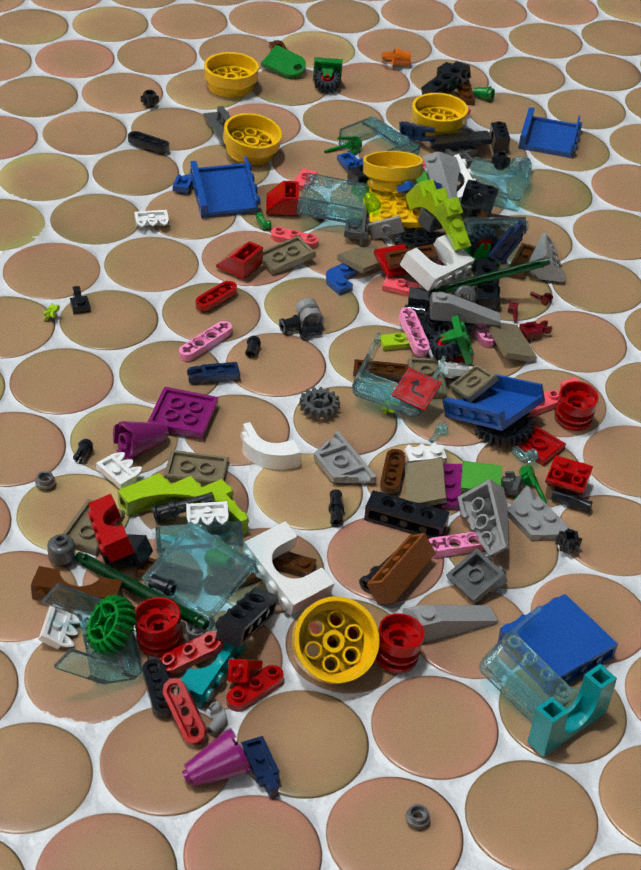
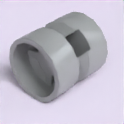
[295,298,324,326]

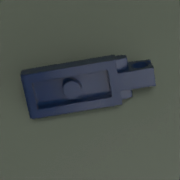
[488,220,527,265]
[241,736,280,798]

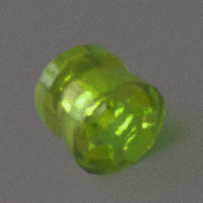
[362,192,381,212]

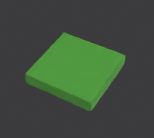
[460,461,502,493]

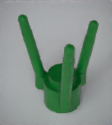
[324,135,362,155]
[514,465,547,503]

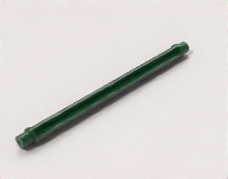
[429,257,550,297]
[75,552,209,630]

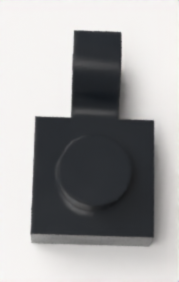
[70,286,91,314]

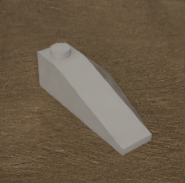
[423,151,460,198]
[529,232,565,282]
[429,292,501,326]
[458,479,508,557]
[402,604,498,642]

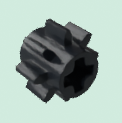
[141,90,159,108]
[491,151,511,170]
[555,528,582,554]

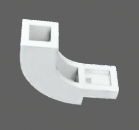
[240,422,301,470]

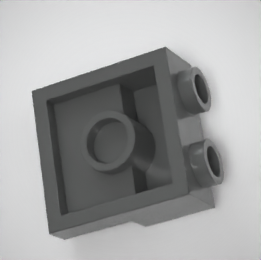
[446,548,507,604]

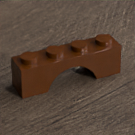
[31,566,123,610]

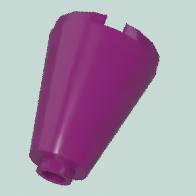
[113,421,169,460]
[181,728,251,787]

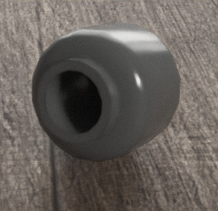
[454,285,478,303]
[47,534,76,566]

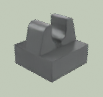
[501,471,523,496]

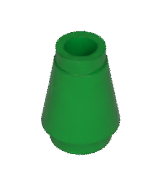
[473,87,495,101]

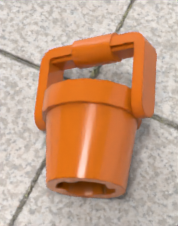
[381,48,411,66]

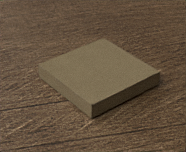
[450,364,499,402]

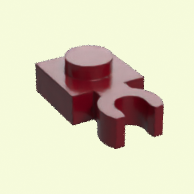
[519,320,552,340]

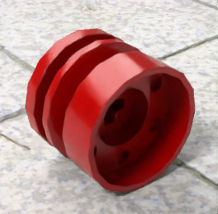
[554,381,599,431]
[135,597,183,657]
[375,613,425,673]

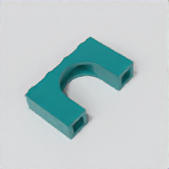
[527,664,617,757]

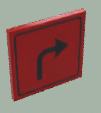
[391,367,442,412]

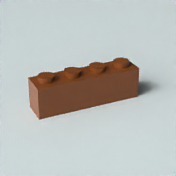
[367,533,436,605]

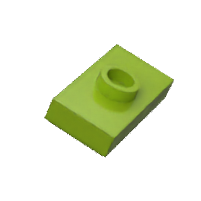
[379,333,411,351]

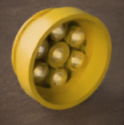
[204,52,259,98]
[411,93,468,136]
[223,113,282,165]
[363,151,423,192]
[292,596,379,684]

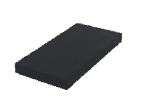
[429,130,492,150]

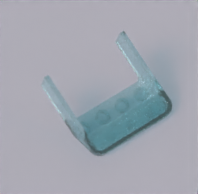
[339,116,420,155]
[352,332,446,417]
[152,521,244,556]
[42,583,143,684]
[479,606,582,723]

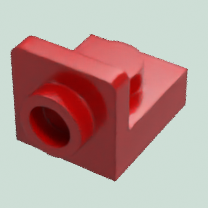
[228,659,263,683]

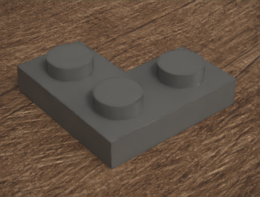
[445,146,478,167]

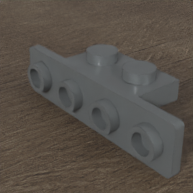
[203,106,231,146]
[344,204,369,246]

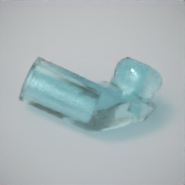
[511,446,538,463]

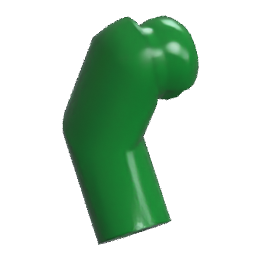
[256,212,271,230]

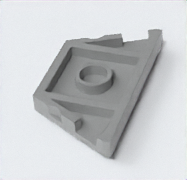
[314,431,377,483]
[508,485,571,541]

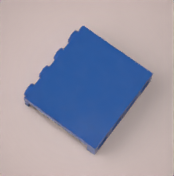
[518,107,582,158]
[190,156,261,218]
[442,374,545,431]
[497,594,618,695]

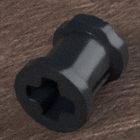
[279,314,301,334]

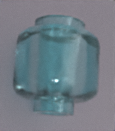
[509,157,532,177]

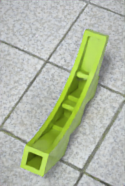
[405,179,471,251]
[118,473,249,535]

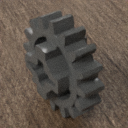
[299,387,340,420]

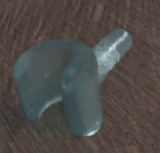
[429,421,448,443]

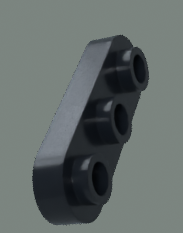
[128,131,169,154]
[142,659,172,718]

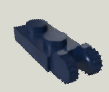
[399,121,435,142]
[187,362,240,385]

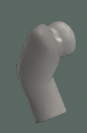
[206,701,227,736]

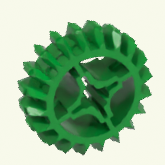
[85,595,137,655]

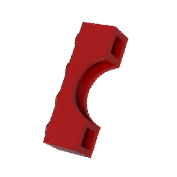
[87,493,135,563]

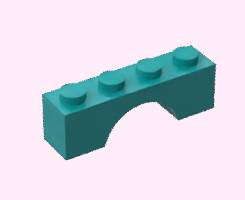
[177,630,247,709]

